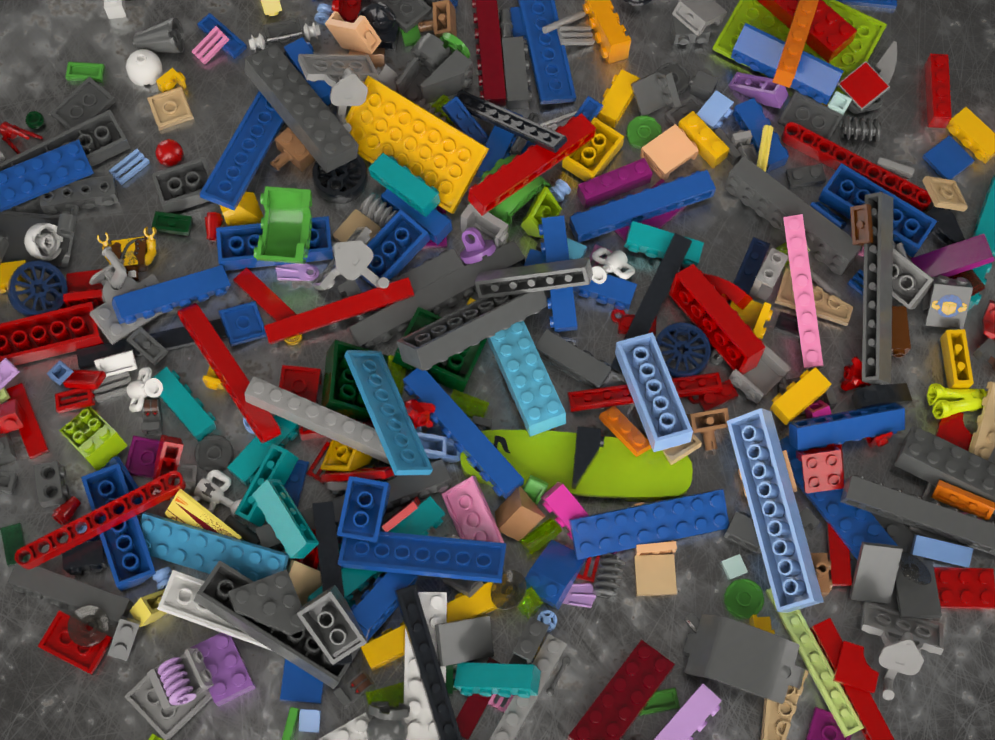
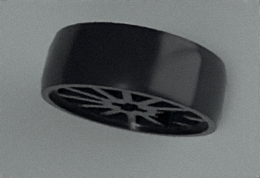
[312,154,368,204]

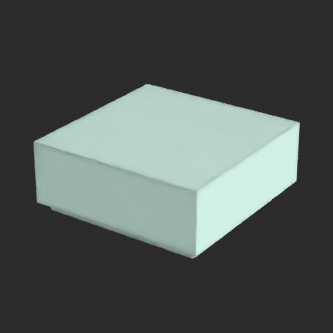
[827,91,852,115]
[721,554,748,581]

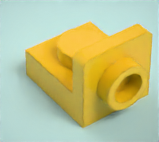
[156,68,187,93]
[202,366,224,390]

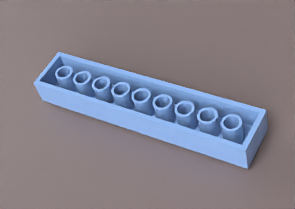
[727,408,824,613]

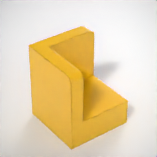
[749,615,775,634]

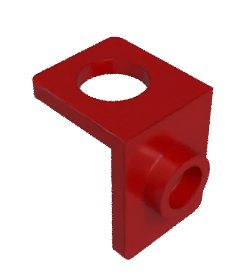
[865,432,893,448]

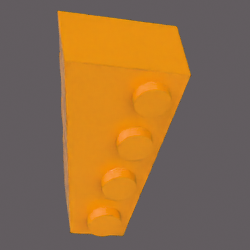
[583,0,631,64]

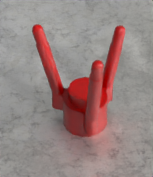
[0,121,43,154]

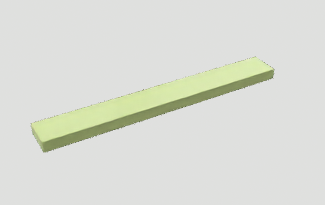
[765,588,864,737]

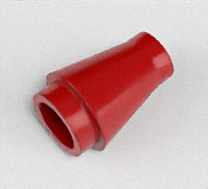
[205,212,223,241]
[51,496,81,526]

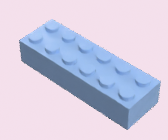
[615,332,693,452]

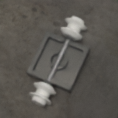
[248,18,321,56]

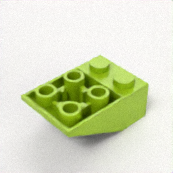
[59,406,128,471]

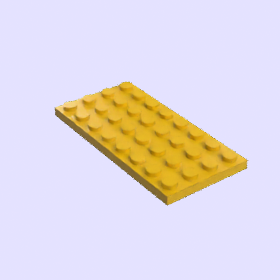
[345,76,489,214]

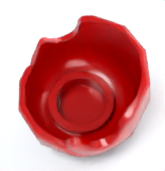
[155,139,184,167]

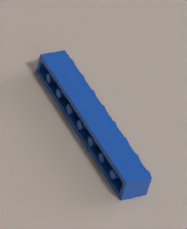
[569,170,716,243]
[403,368,524,499]

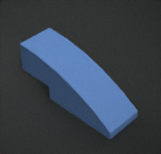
[417,432,461,463]
[910,534,973,568]

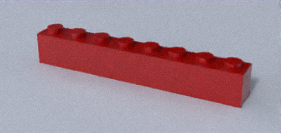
[468,113,596,216]

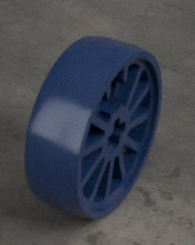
[7,261,68,317]
[656,322,711,378]

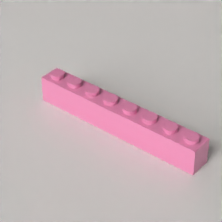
[783,214,824,370]

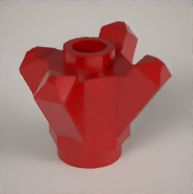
[841,356,871,391]
[405,399,436,429]

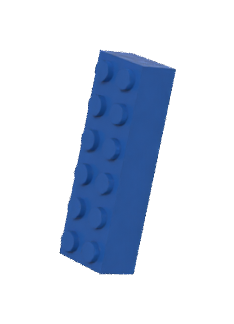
[818,163,937,258]
[216,216,334,271]

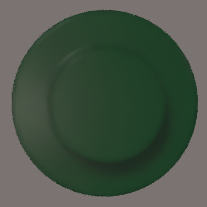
[25,111,44,129]

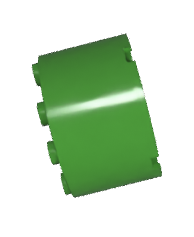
[468,154,551,226]
[254,186,312,264]

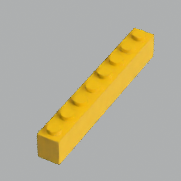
[361,574,517,672]

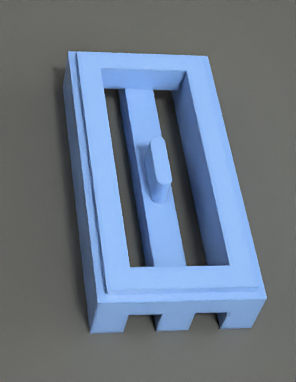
[109,149,150,186]

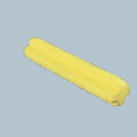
[757,125,773,172]

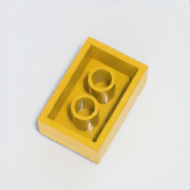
[562,117,625,182]

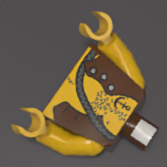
[97,227,157,281]

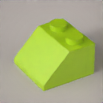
[521,187,562,239]

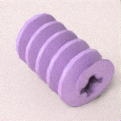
[157,657,196,705]

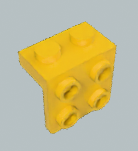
[730,300,773,339]

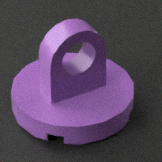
[459,227,496,264]

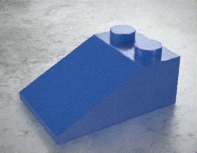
[337,476,391,543]
[521,539,587,610]

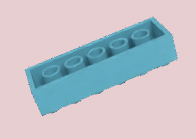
[488,321,566,437]

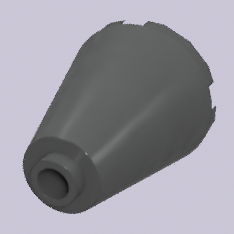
[132,17,185,53]

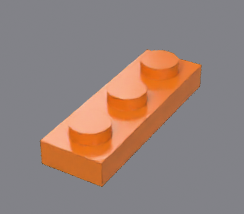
[599,406,651,457]
[931,480,995,520]

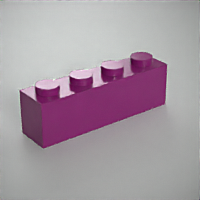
[577,158,652,209]

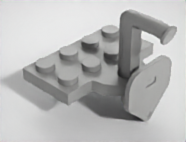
[298,54,378,132]
[312,226,389,290]
[89,246,163,345]
[861,601,944,700]

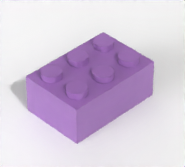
[190,632,256,707]

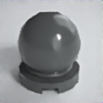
[367,701,410,740]

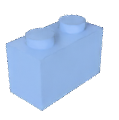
[697,90,734,132]

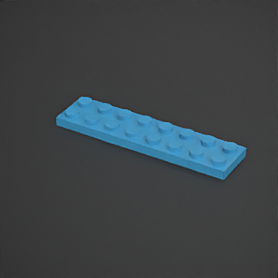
[344,350,433,475]
[140,512,289,581]

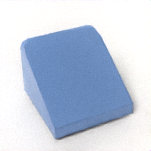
[46,360,74,385]
[299,709,322,733]

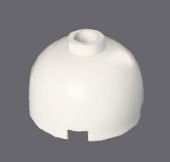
[126,49,163,86]
[24,223,63,261]

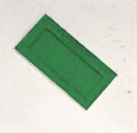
[0,523,29,567]

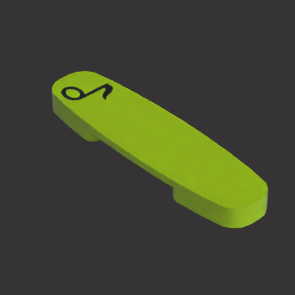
[460,430,693,502]

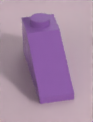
[729,72,788,109]

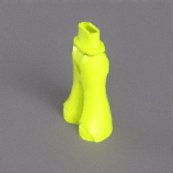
[927,383,988,419]

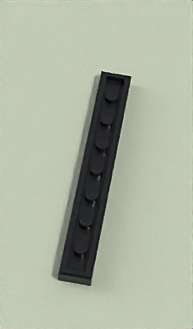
[456,90,567,153]
[610,233,692,374]
[76,319,227,370]
[312,501,352,666]
[395,584,462,740]

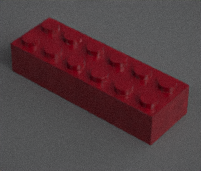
[567,640,675,740]

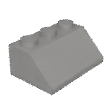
[892,248,934,309]

